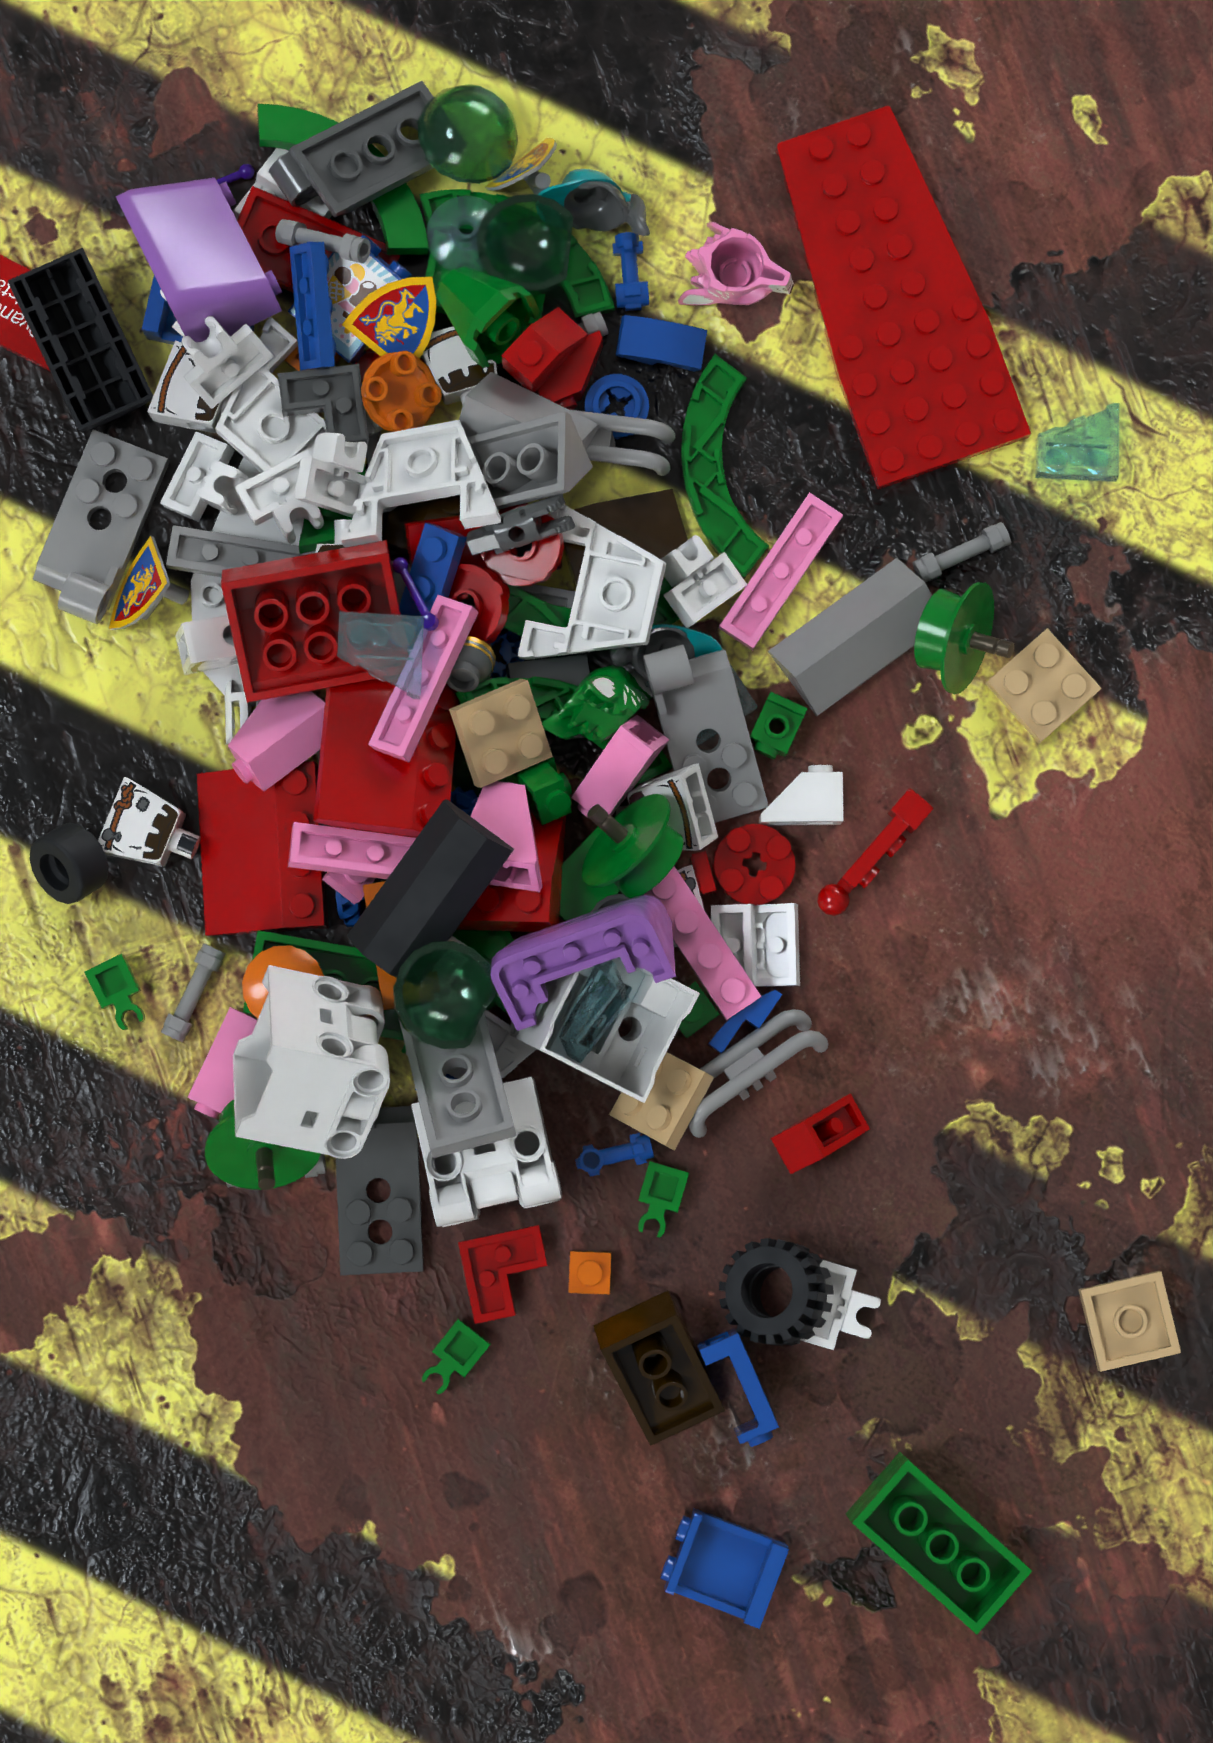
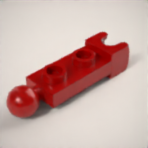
[817,788,934,916]

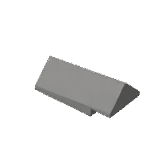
[768,558,932,717]

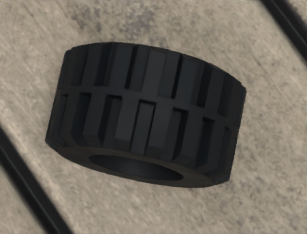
[719,1238,834,1346]

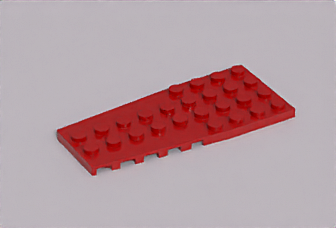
[776,106,1031,489]

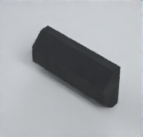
[8,248,153,432]
[347,799,514,986]

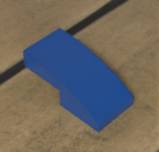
[615,315,707,372]
[707,990,783,1054]

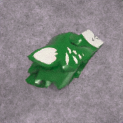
[542,665,653,744]

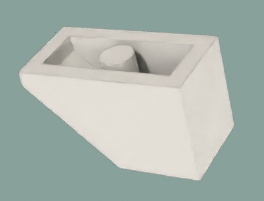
[759,765,844,826]

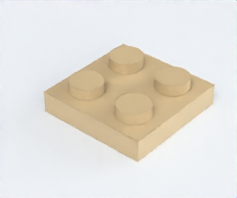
[985,628,1102,744]
[449,679,553,788]
[609,1052,714,1151]
[1078,1271,1181,1372]

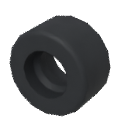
[29,822,109,904]

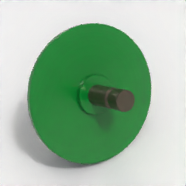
[914,582,1014,695]
[582,794,684,898]
[205,1100,321,1190]

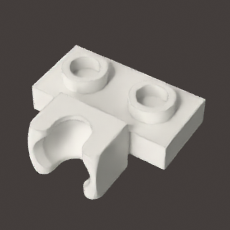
[182,316,274,409]
[160,432,250,522]
[294,433,367,518]
[235,449,324,543]
[661,535,747,628]
[800,1260,881,1350]

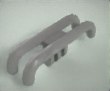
[571,410,675,476]
[689,1009,829,1138]

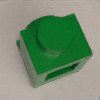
[750,691,808,759]
[515,757,572,825]

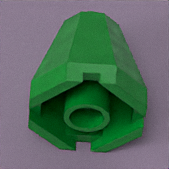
[436,267,540,368]

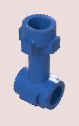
[612,232,649,311]
[575,1133,654,1177]

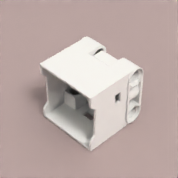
[509,957,700,1103]
[233,965,390,1159]
[411,1077,563,1227]

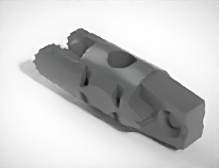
[466,494,575,555]

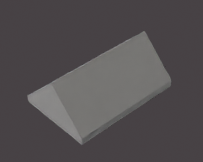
[459,372,599,495]
[468,411,593,510]

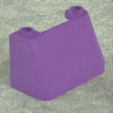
[116,178,282,342]
[490,895,676,1031]

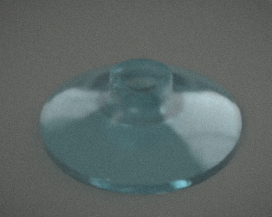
[426,196,507,272]

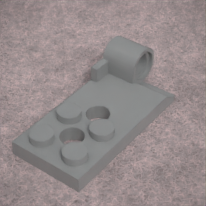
[33,429,170,624]
[643,644,768,823]
[397,987,516,1158]

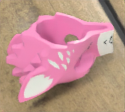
[678,222,794,306]

